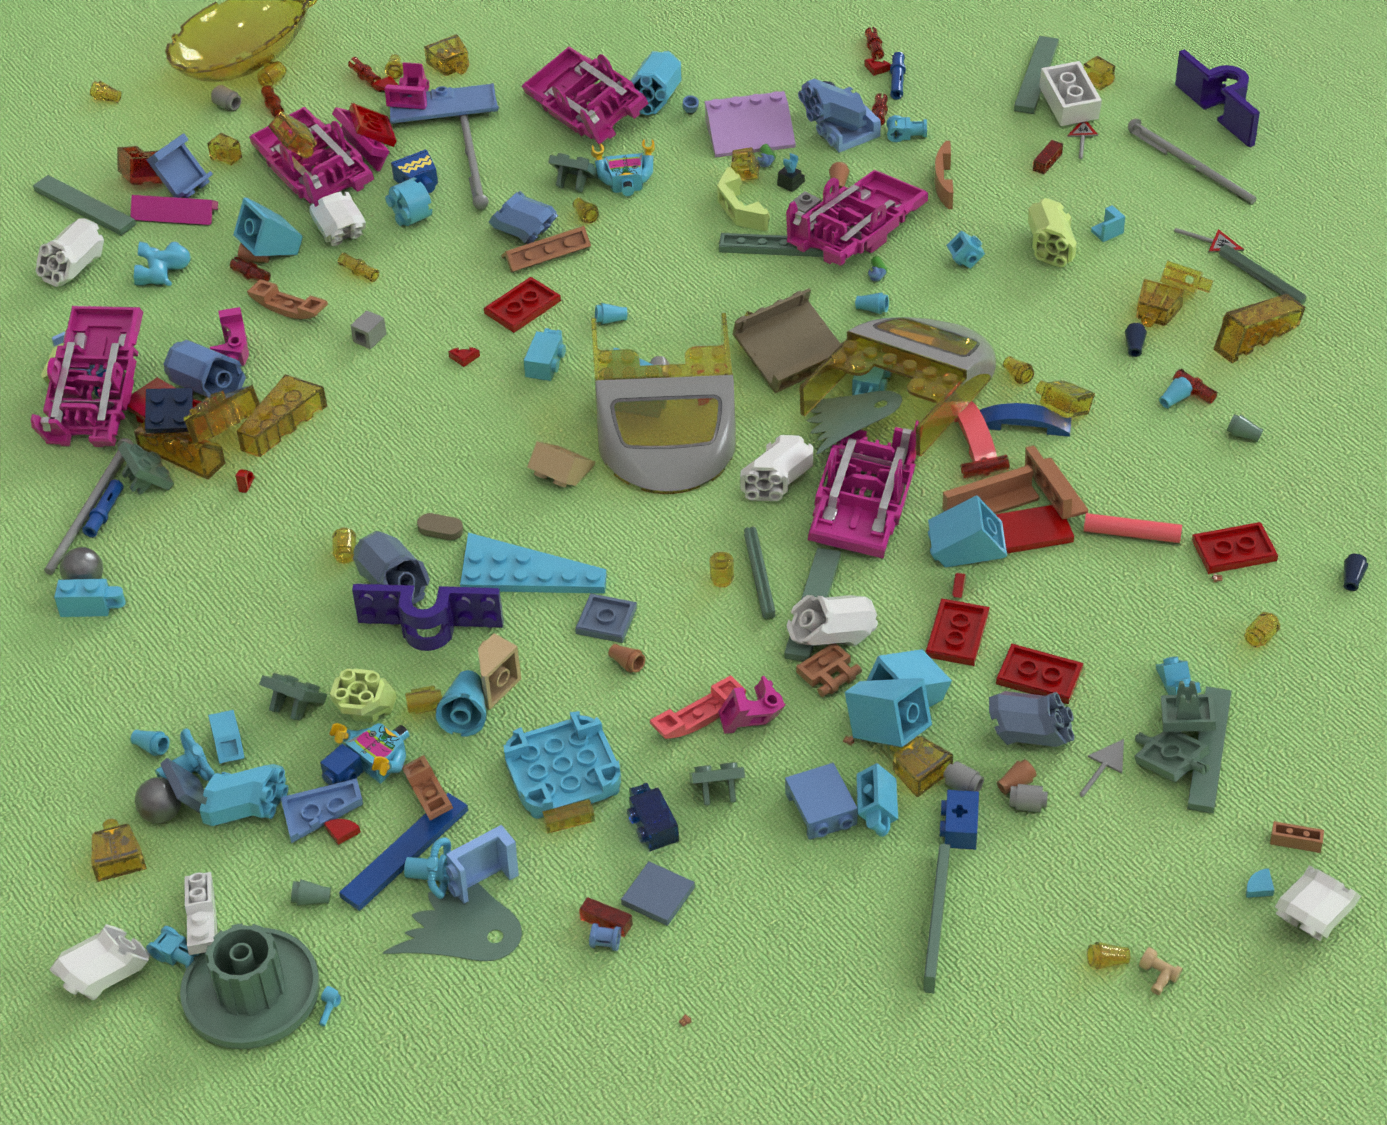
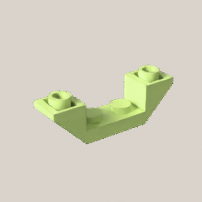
[717,167,770,231]

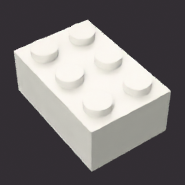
[1039,61,1102,126]

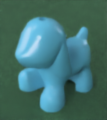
[134,242,191,286]

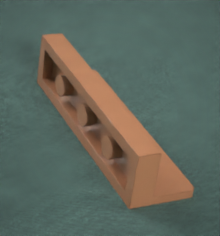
[501,226,591,273]
[1025,445,1088,519]
[942,465,1039,514]

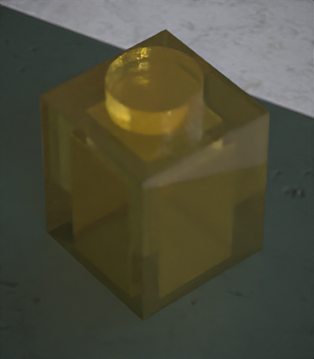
[1083,56,1115,90]

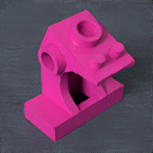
[385,62,429,109]
[210,307,249,366]
[718,676,786,734]

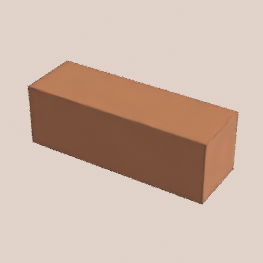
[1270,821,1324,853]

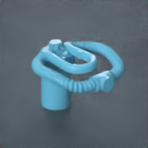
[155,729,215,781]
[404,837,451,899]

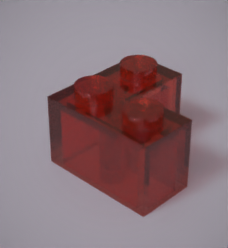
[117,146,163,185]

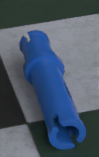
[890,52,906,100]
[82,479,124,538]

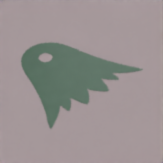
[799,391,902,455]
[383,881,522,961]

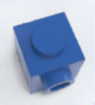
[320,744,363,785]

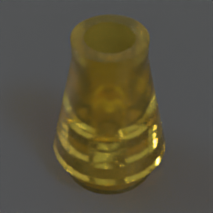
[385,54,403,79]
[90,81,122,103]
[573,198,599,223]
[1003,356,1034,384]
[1087,942,1130,969]

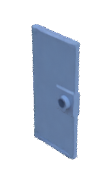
[389,83,499,124]

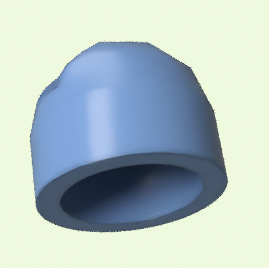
[682,95,699,113]

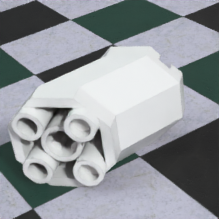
[309,192,366,246]
[36,218,104,287]
[740,435,813,501]
[786,595,878,647]
[1275,865,1361,941]
[50,924,150,1000]

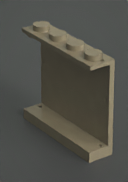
[732,288,853,393]

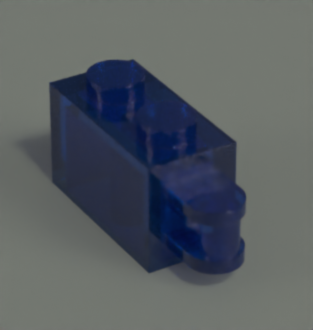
[627,782,679,851]

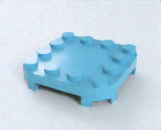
[503,711,621,819]

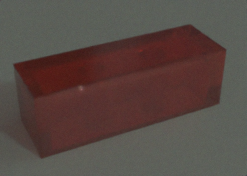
[1033,140,1063,175]
[579,897,633,937]

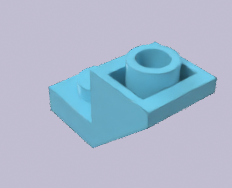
[1156,657,1201,695]
[208,710,245,764]

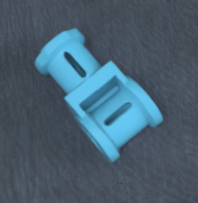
[886,115,927,142]
[146,926,200,969]

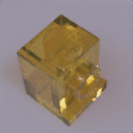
[207,133,242,165]
[731,147,760,181]

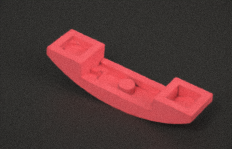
[948,400,998,468]
[650,675,746,739]

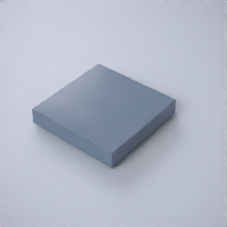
[575,593,637,643]
[160,758,207,813]
[621,862,695,926]

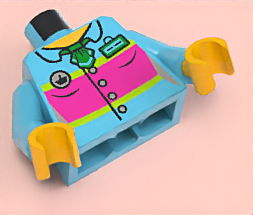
[591,139,655,196]
[329,723,409,784]

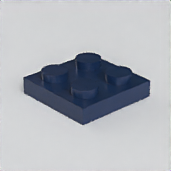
[145,388,193,433]

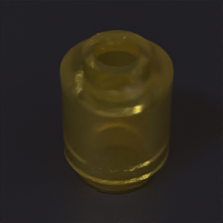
[257,61,286,88]
[332,527,356,564]
[709,552,734,587]
[1244,612,1280,648]
[405,685,442,714]

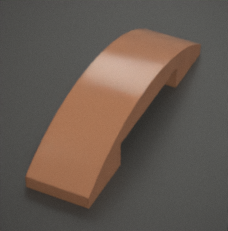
[934,141,953,209]
[247,279,328,319]
[402,755,453,820]

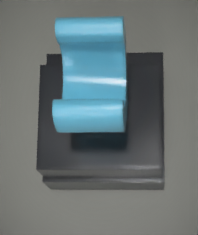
[777,153,805,192]

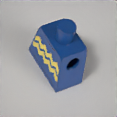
[391,149,438,193]

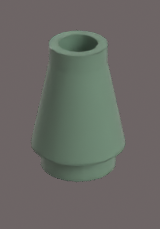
[1227,414,1263,442]
[291,879,331,906]

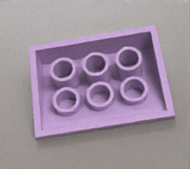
[705,91,796,157]

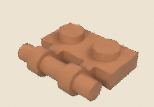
[796,643,862,697]

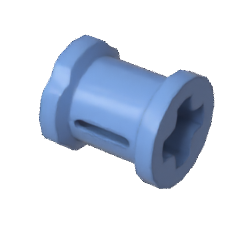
[589,923,621,951]

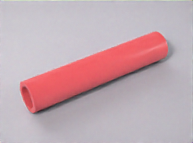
[1084,513,1182,543]

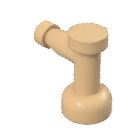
[1139,947,1183,995]

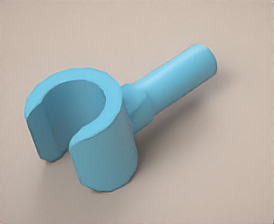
[319,986,341,1026]

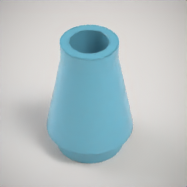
[855,292,889,314]
[595,303,628,325]
[1159,377,1193,409]
[131,730,170,756]

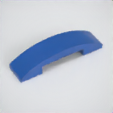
[980,403,1072,437]

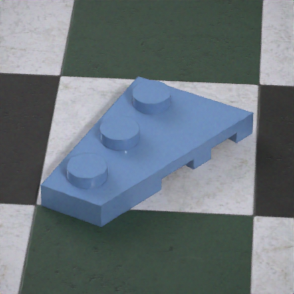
[280,778,363,843]

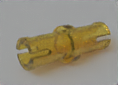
[338,252,379,282]

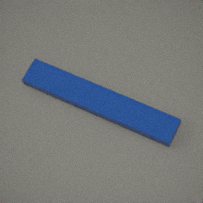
[339,793,468,911]

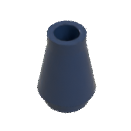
[1125,323,1147,357]
[1343,553,1368,591]

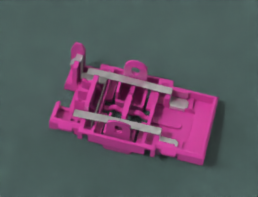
[522,46,649,145]
[249,107,374,207]
[786,169,928,266]
[31,306,143,447]
[808,420,920,559]

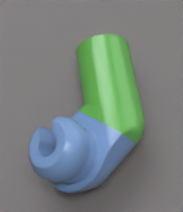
[757,144,776,167]
[868,256,887,281]

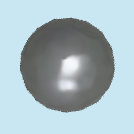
[59,547,103,580]
[135,777,181,823]

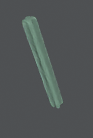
[1219,244,1306,306]
[744,526,775,619]

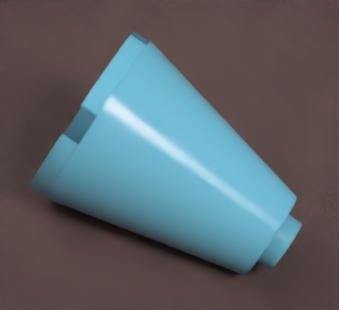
[436,670,487,737]

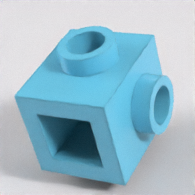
[946,231,985,269]

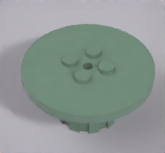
[180,923,320,1049]

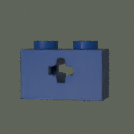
[940,790,979,850]

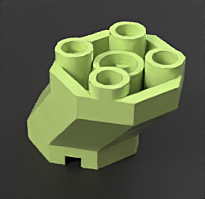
[1028,198,1077,267]
[330,669,397,722]

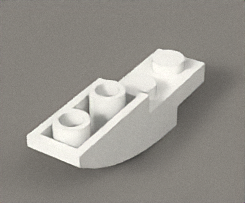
[185,872,218,955]

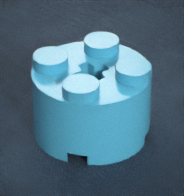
[385,177,432,226]

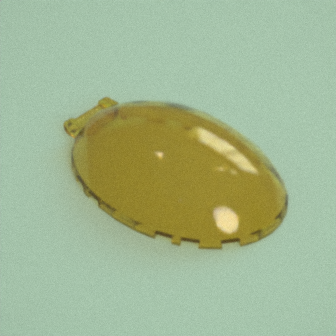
[165,0,317,82]

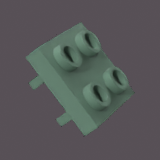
[548,153,599,192]
[118,441,174,494]
[259,673,327,721]
[1161,681,1216,733]
[689,762,745,806]

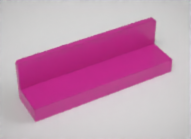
[332,107,390,172]
[130,195,218,225]

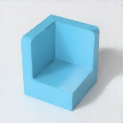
[1091,206,1125,242]

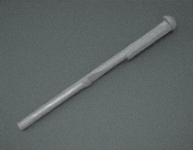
[459,114,489,210]
[1128,119,1257,204]
[44,438,134,575]

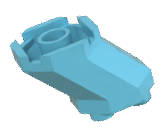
[630,51,682,115]
[199,764,289,826]

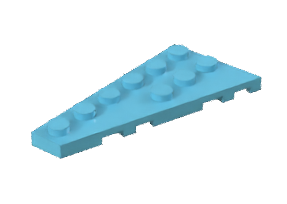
[460,533,607,593]

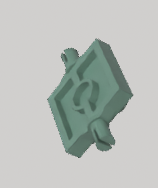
[1134,732,1210,782]

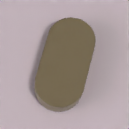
[417,513,464,540]

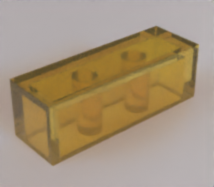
[542,799,595,834]

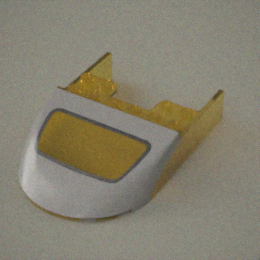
[591,313,736,494]
[799,317,996,457]

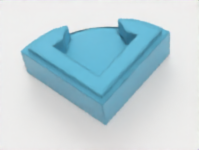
[1246,868,1274,898]

